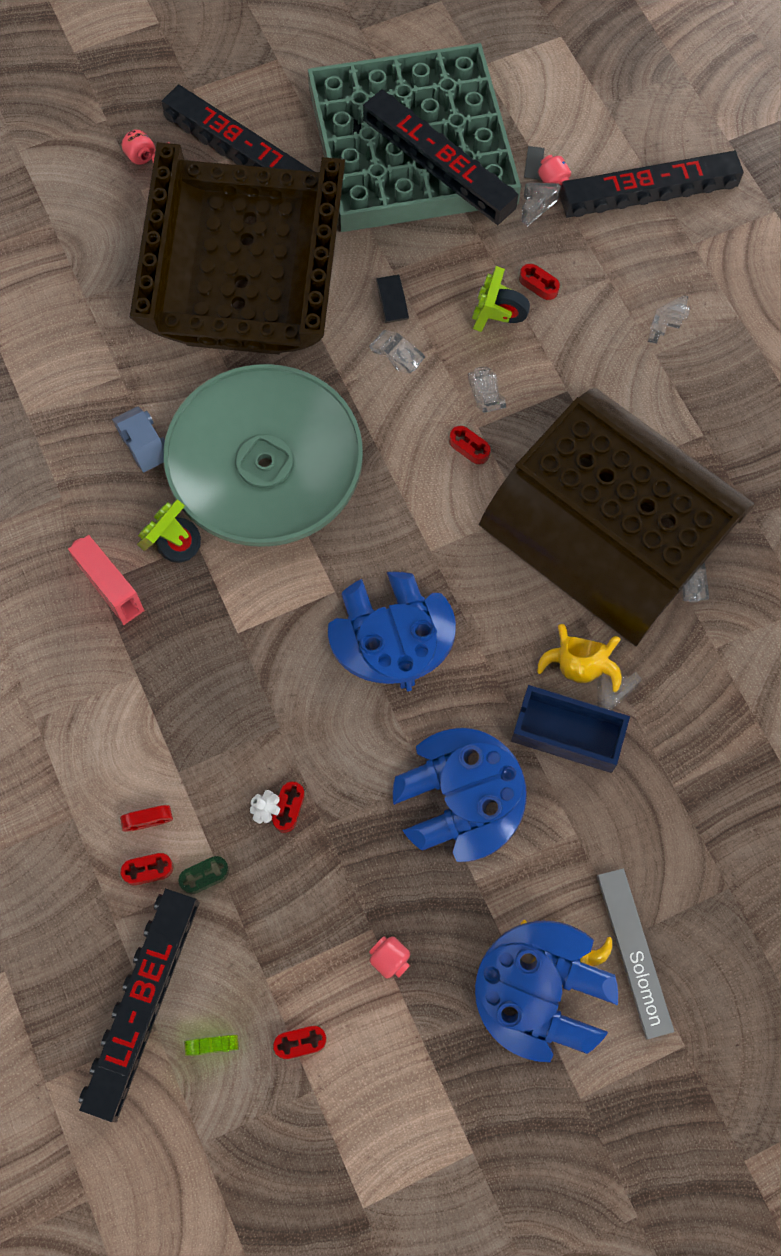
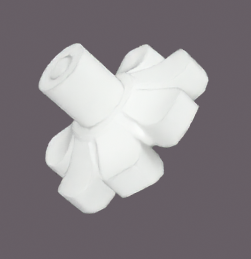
[250,790,280,824]

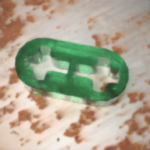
[178,856,229,894]

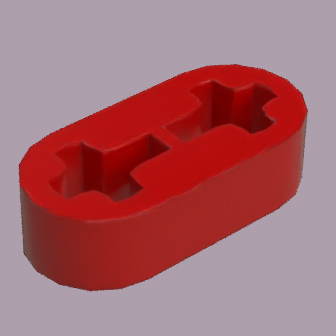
[519,264,560,300]
[449,426,491,464]
[272,781,305,833]
[120,805,173,832]
[121,853,174,886]
[273,1026,327,1060]

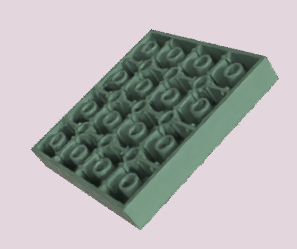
[308,43,521,232]

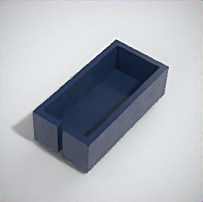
[510,685,630,773]

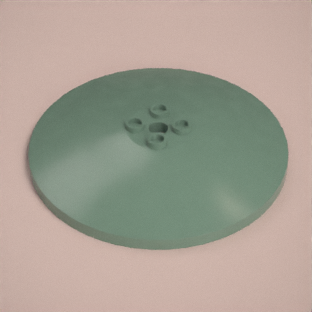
[164,364,363,547]

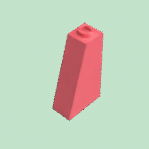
[68,535,144,625]

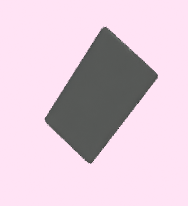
[524,146,545,180]

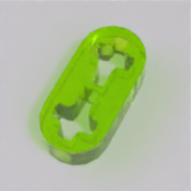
[184,1035,239,1056]

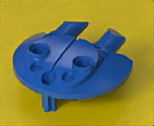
[328,572,456,691]
[393,728,527,862]
[475,921,618,1062]

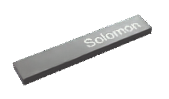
[597,868,675,1040]

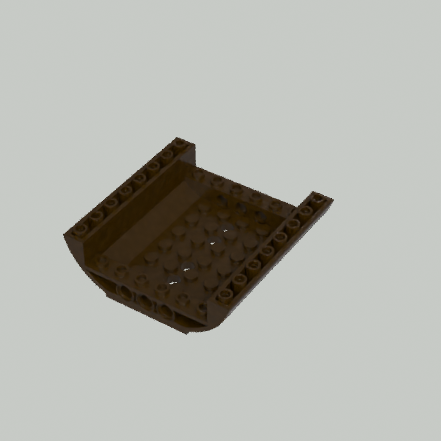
[129,142,345,355]
[478,388,755,647]

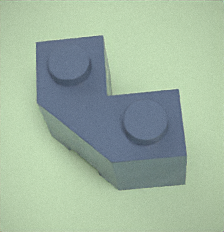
[112,406,165,473]

